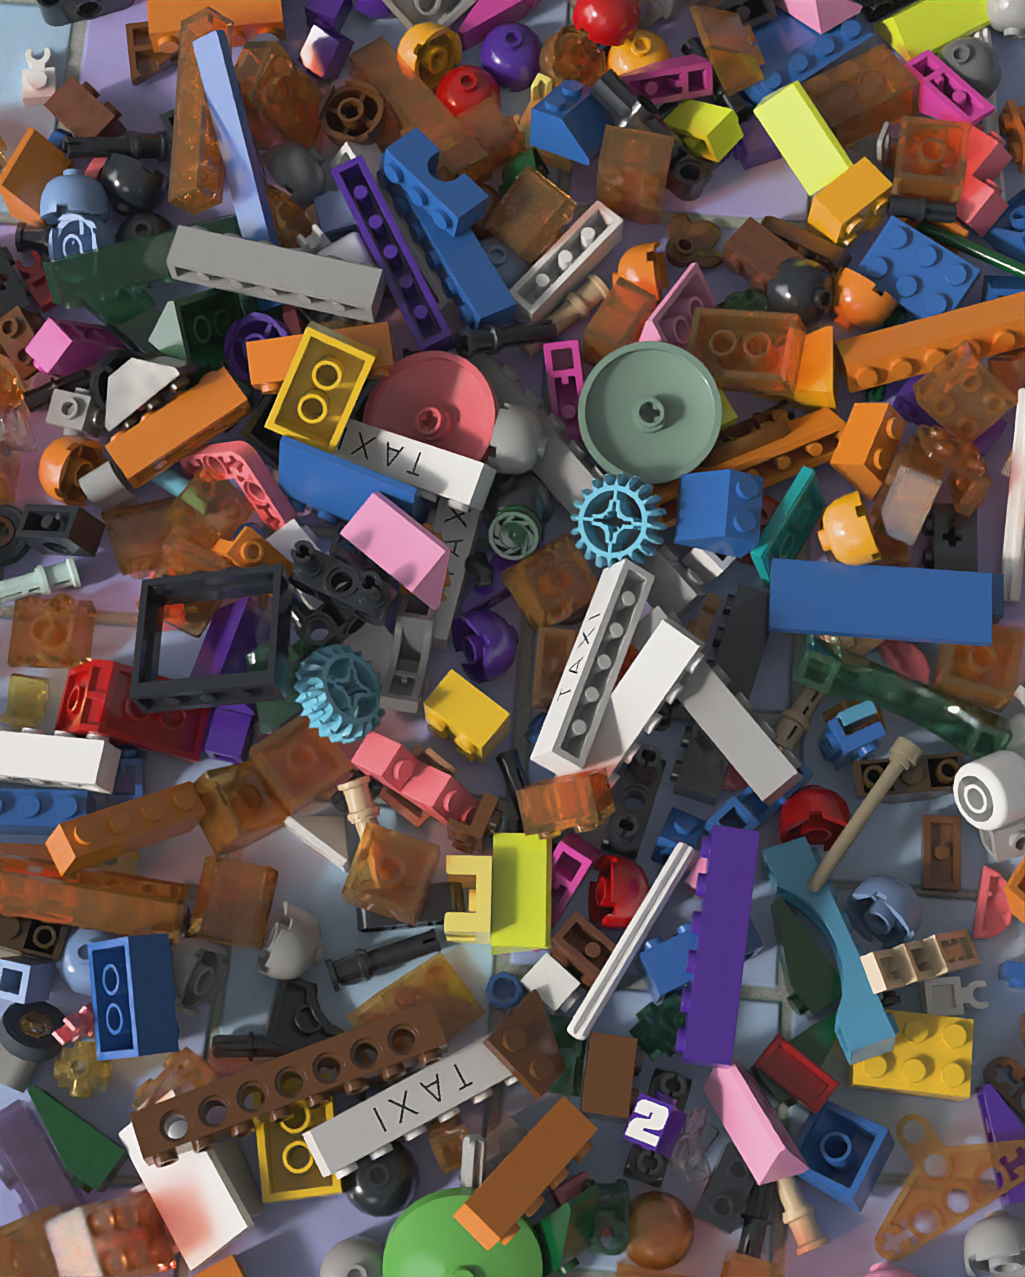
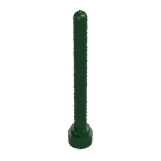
[916,220,1025,280]

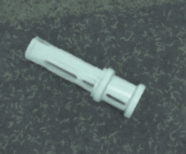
[0,556,81,604]

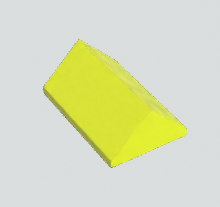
[874,0,991,62]
[753,80,853,196]
[491,833,552,955]

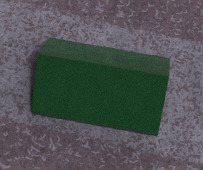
[148,288,244,368]

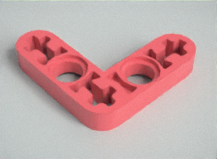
[180,441,297,532]

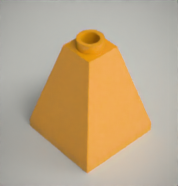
[744,326,839,416]

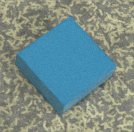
[835,700,877,733]

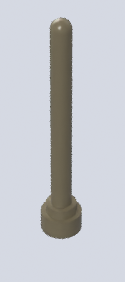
[807,737,923,892]

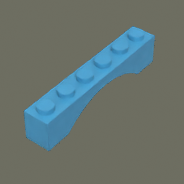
[763,836,899,1065]

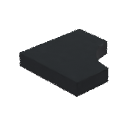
[261,978,344,1069]

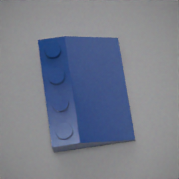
[706,5,873,117]
[278,435,428,526]

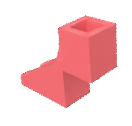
[947,122,1013,238]
[351,730,480,826]

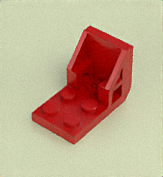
[53,659,211,763]

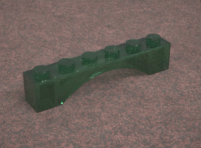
[792,634,1013,759]

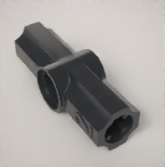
[589,68,683,165]

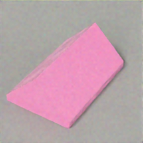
[773,0,863,34]
[639,262,725,358]
[340,491,451,610]
[702,1057,810,1185]

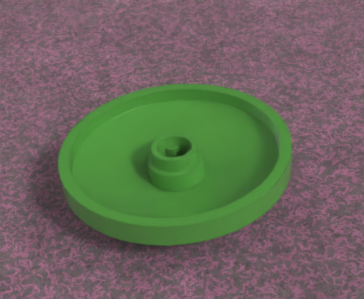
[383,1187,543,1277]

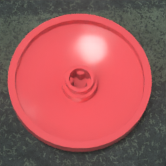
[362,351,499,464]

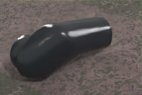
[464,552,495,587]

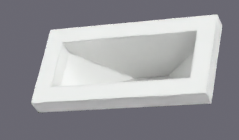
[284,816,350,873]

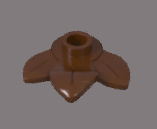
[665,212,722,269]

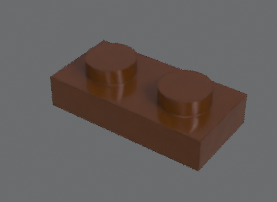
[921,814,961,893]

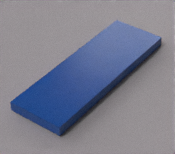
[768,558,993,647]

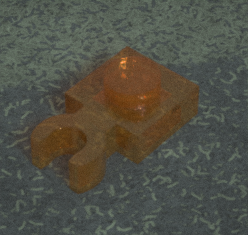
[685,591,723,642]

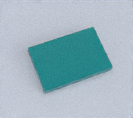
[750,466,827,589]

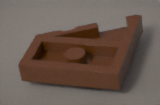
[125,21,195,86]
[483,989,566,1099]

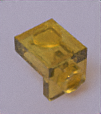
[0,673,49,731]

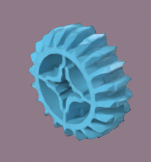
[570,473,667,569]
[293,644,386,744]

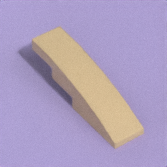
[860,929,981,994]

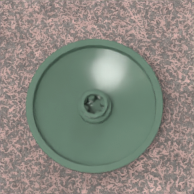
[578,341,722,486]

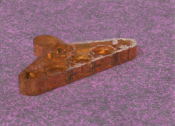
[875,1114,1025,1261]

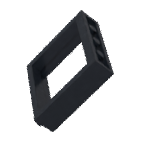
[130,563,293,714]

